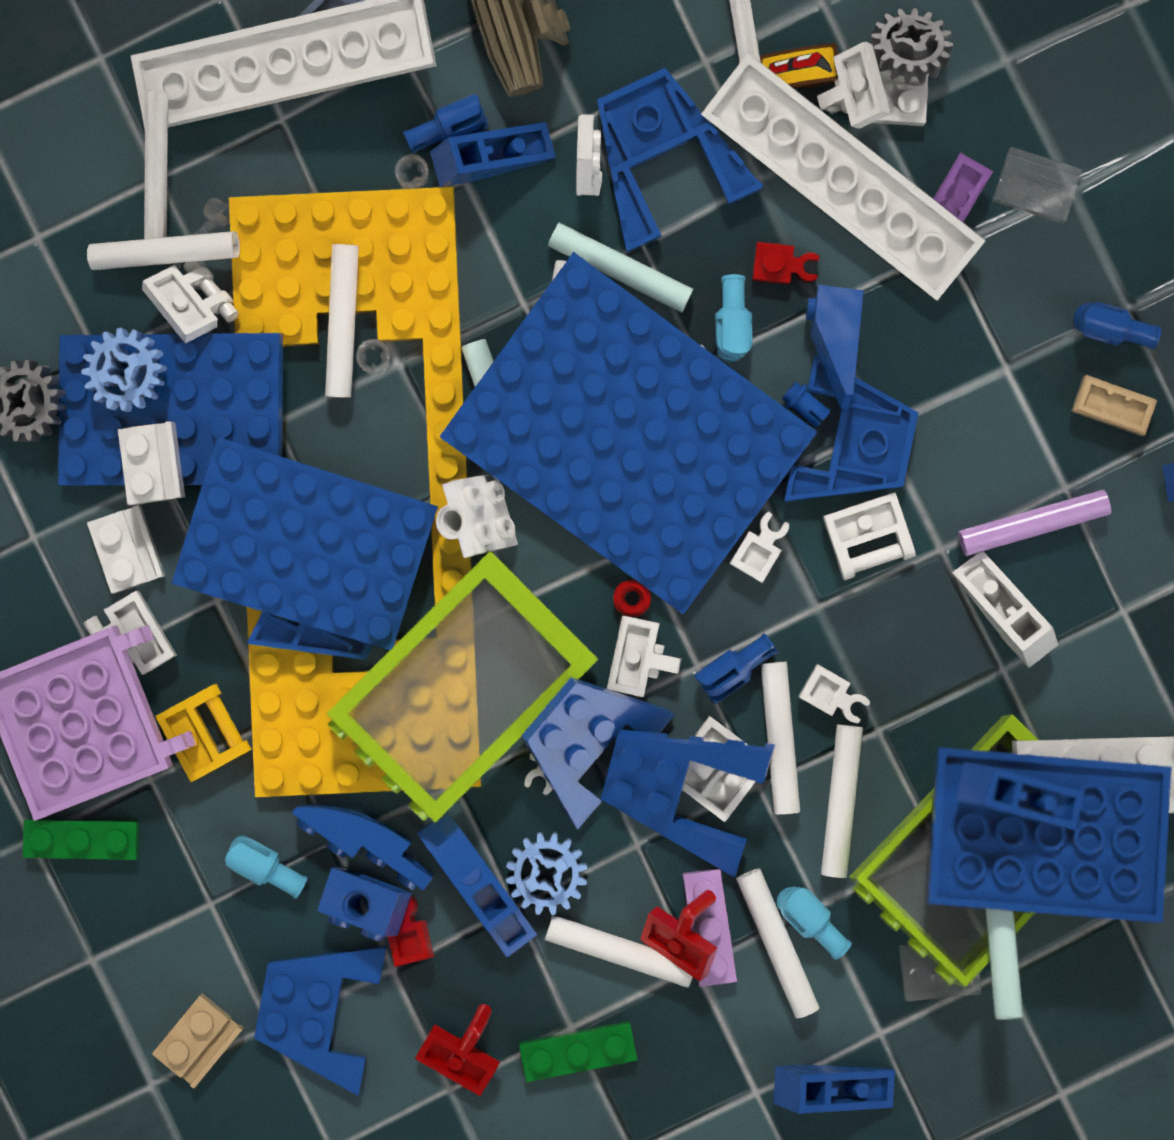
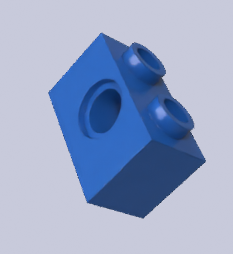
[317,867,412,941]

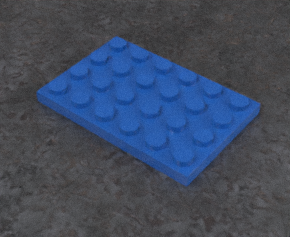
[58,333,283,486]
[171,437,438,650]
[927,748,1172,923]

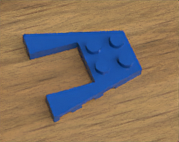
[597,68,763,253]
[601,730,775,877]

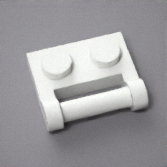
[823,492,916,581]

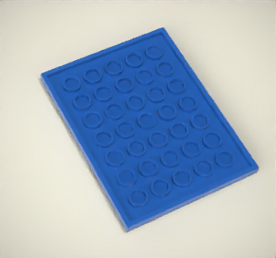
[439,252,817,614]

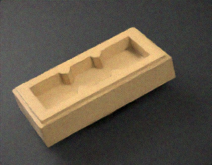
[1071,375,1157,436]

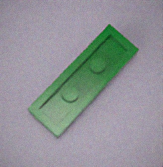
[23,819,139,860]
[519,1021,637,1082]

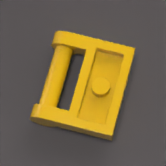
[155,683,252,782]

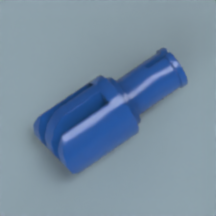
[403,94,489,154]
[1073,302,1161,349]
[694,633,779,704]

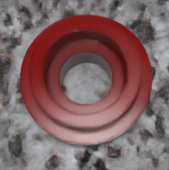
[613,580,651,617]

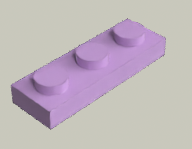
[682,868,737,987]

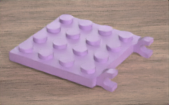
[0,625,196,821]

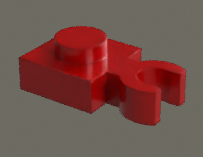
[752,242,820,285]
[388,896,434,967]

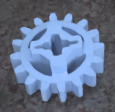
[81,328,167,412]
[506,832,587,915]

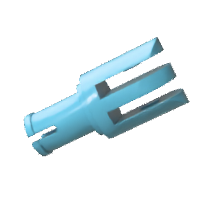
[715,274,752,362]
[225,835,308,899]
[777,886,852,960]

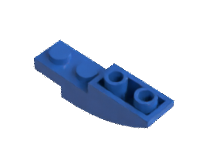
[292,804,435,890]
[416,811,537,957]

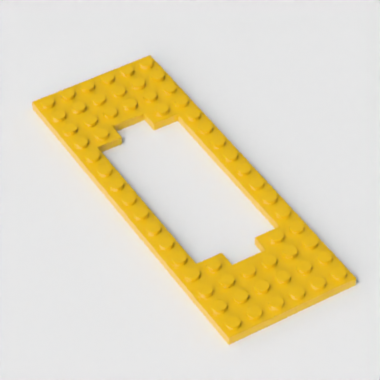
[229,187,482,797]

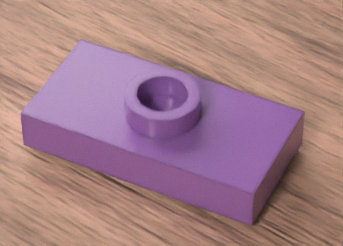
[933,153,993,222]

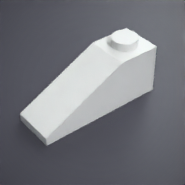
[952,551,1058,668]

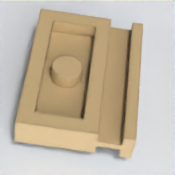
[152,993,244,1089]

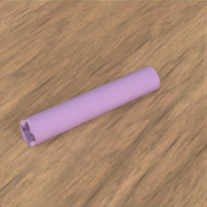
[958,489,1111,556]

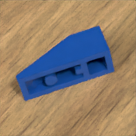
[430,122,556,187]
[805,285,864,409]
[956,762,1084,830]
[773,1064,895,1114]

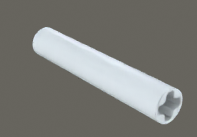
[87,231,240,270]
[325,244,359,397]
[761,661,800,814]
[821,724,863,878]
[736,868,820,1018]
[545,915,692,988]

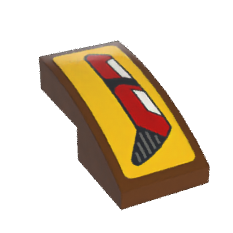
[760,43,839,89]

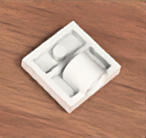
[436,474,518,558]
[683,716,755,822]

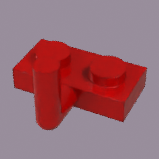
[640,890,718,982]
[415,1004,500,1096]

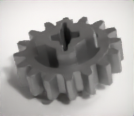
[870,8,953,84]
[0,360,66,442]

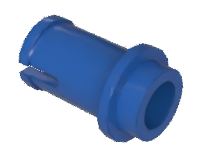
[782,381,831,428]

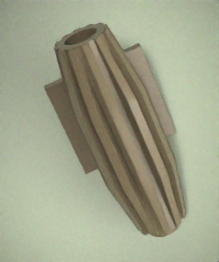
[470,0,570,97]

